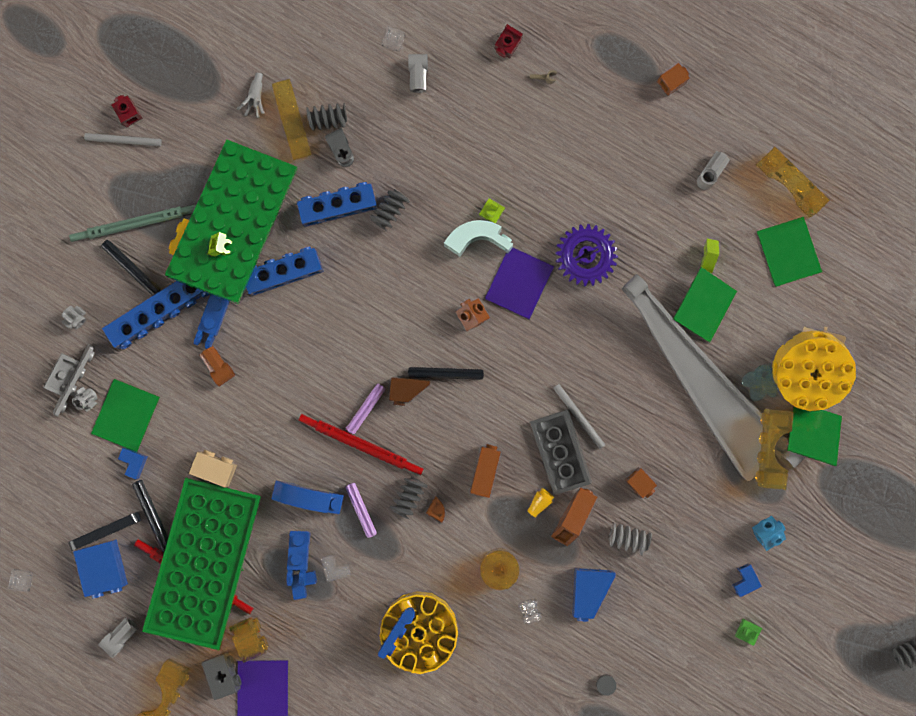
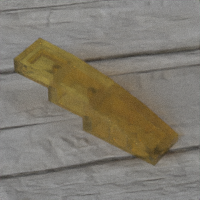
[272,79,312,160]

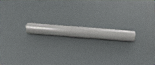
[84,133,162,147]
[553,384,605,449]

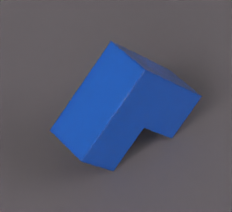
[118,448,148,479]
[732,563,762,597]
[291,570,317,600]

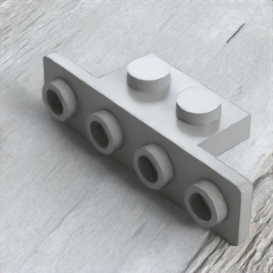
[43,344,95,417]

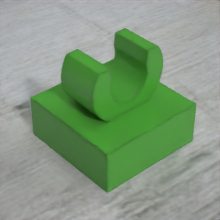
[735,619,762,646]

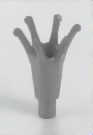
[237,72,265,118]

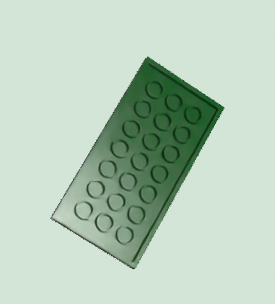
[165,139,298,304]
[142,478,261,650]

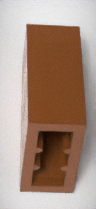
[470,444,501,498]
[551,487,597,546]

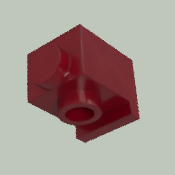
[494,24,523,59]
[111,95,143,128]

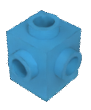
[752,516,786,551]

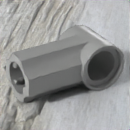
[408,54,428,93]
[697,151,730,190]
[98,617,139,658]

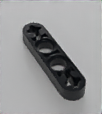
[68,512,142,551]

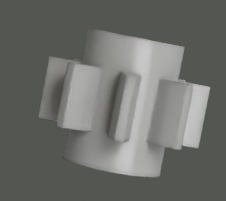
[61,306,86,329]
[72,387,97,412]

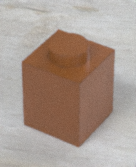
[657,63,690,96]
[624,467,657,498]

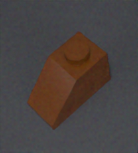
[389,377,430,406]

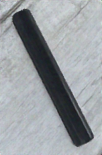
[101,240,161,296]
[408,367,484,380]
[132,480,168,552]

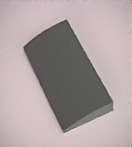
[530,409,592,495]

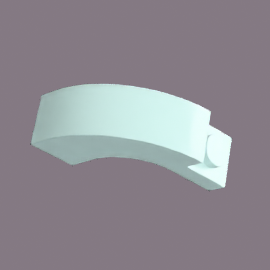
[444,220,513,257]

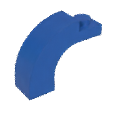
[271,480,344,514]

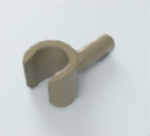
[530,70,557,84]

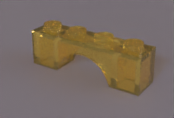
[756,147,830,218]
[755,409,794,490]
[137,658,189,716]

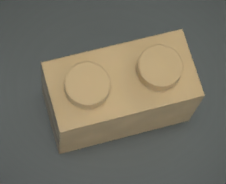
[189,449,237,487]

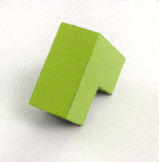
[700,238,719,273]

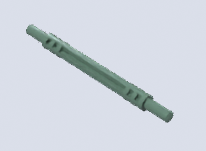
[69,204,197,242]

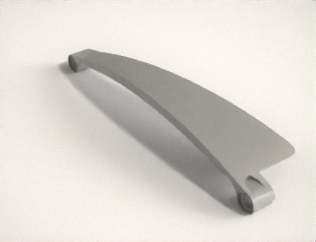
[622,274,806,481]

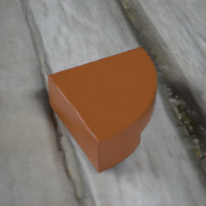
[426,496,445,523]

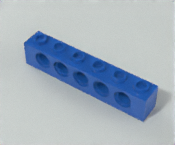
[102,281,210,350]

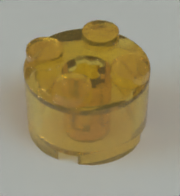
[480,548,519,590]
[229,617,269,663]

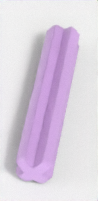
[346,384,385,434]
[346,483,377,538]

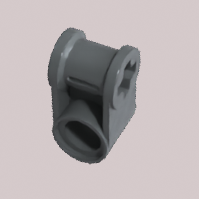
[325,128,354,167]

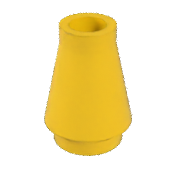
[527,488,554,518]

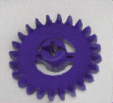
[555,224,618,287]

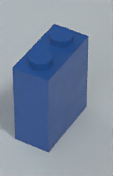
[73,540,128,599]

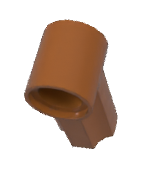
[199,346,236,387]

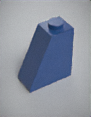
[572,568,616,622]

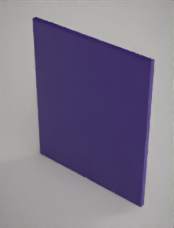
[485,248,554,319]
[237,660,288,716]

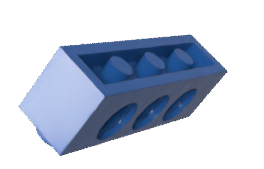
[297,182,378,227]
[246,247,324,296]

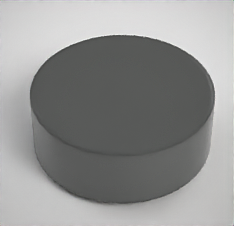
[596,674,616,696]

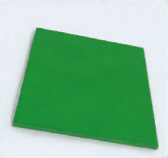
[757,217,822,287]
[673,267,737,343]
[91,379,160,452]
[787,406,842,467]

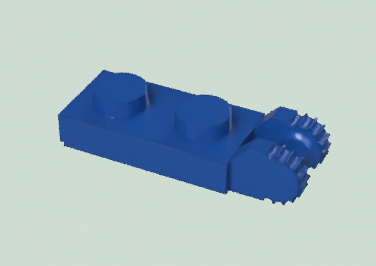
[193,294,230,349]
[287,531,310,586]
[378,607,415,659]

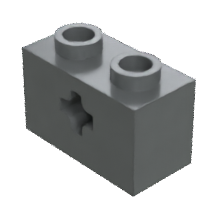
[202,652,241,700]

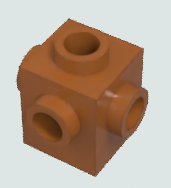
[456,298,490,331]

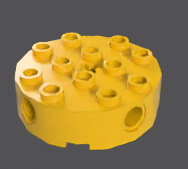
[772,330,856,411]
[379,591,458,674]

